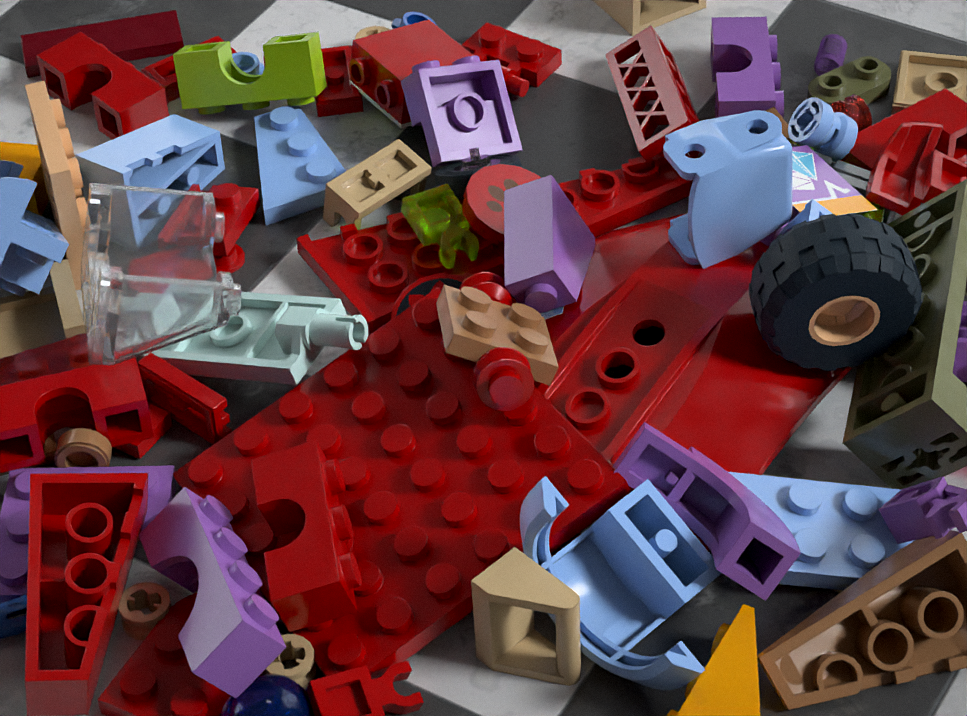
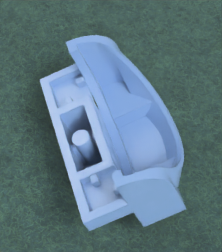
[0,160,69,296]

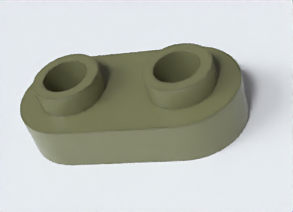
[807,56,891,115]

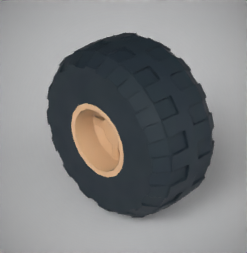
[749,213,923,371]

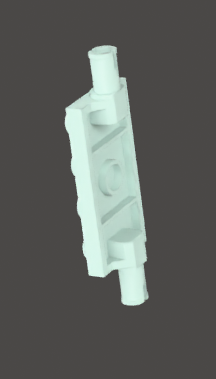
[93,287,368,385]

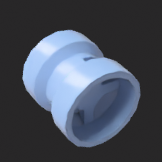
[788,97,858,162]

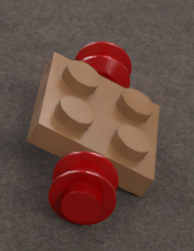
[436,272,559,411]

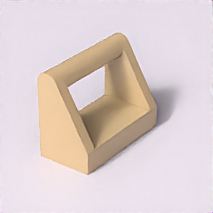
[471,547,581,686]

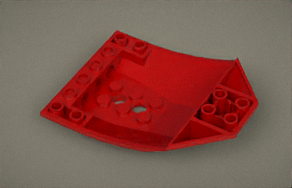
[534,213,853,551]

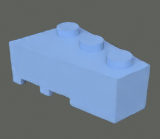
[76,114,225,250]

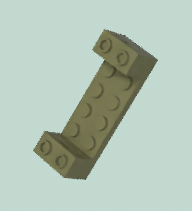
[842,179,967,489]

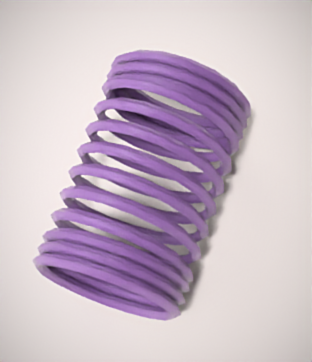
[814,34,847,76]

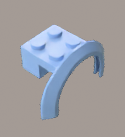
[520,476,722,690]

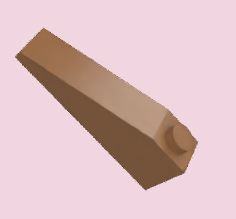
[757,530,967,710]

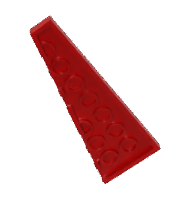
[296,152,693,335]

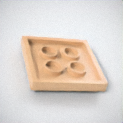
[25,81,99,290]

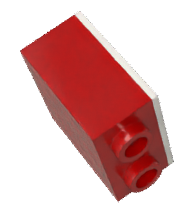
[349,20,474,128]

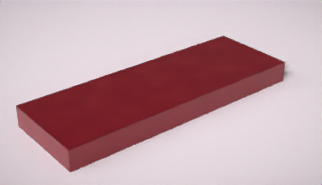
[20,10,184,78]

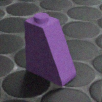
[504,175,595,313]

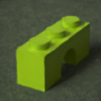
[173,32,327,115]

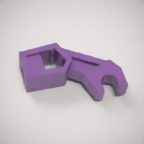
[878,476,967,544]

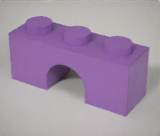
[710,16,784,118]

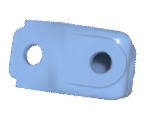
[663,110,793,269]

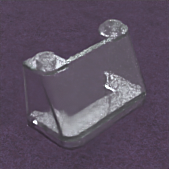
[80,183,241,365]

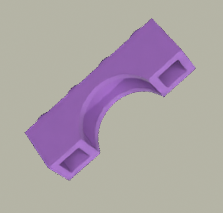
[139,487,286,699]

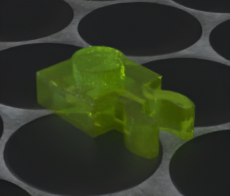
[401,184,479,269]

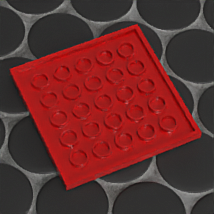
[173,287,631,679]

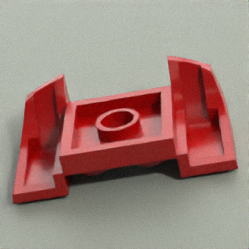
[865,122,967,216]

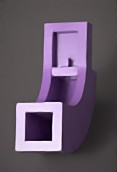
[613,422,801,601]

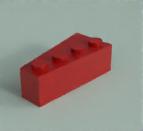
[25,473,148,716]

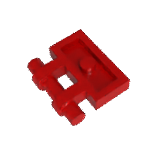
[461,22,562,97]

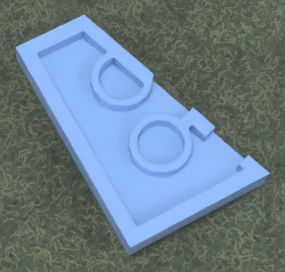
[254,106,346,225]

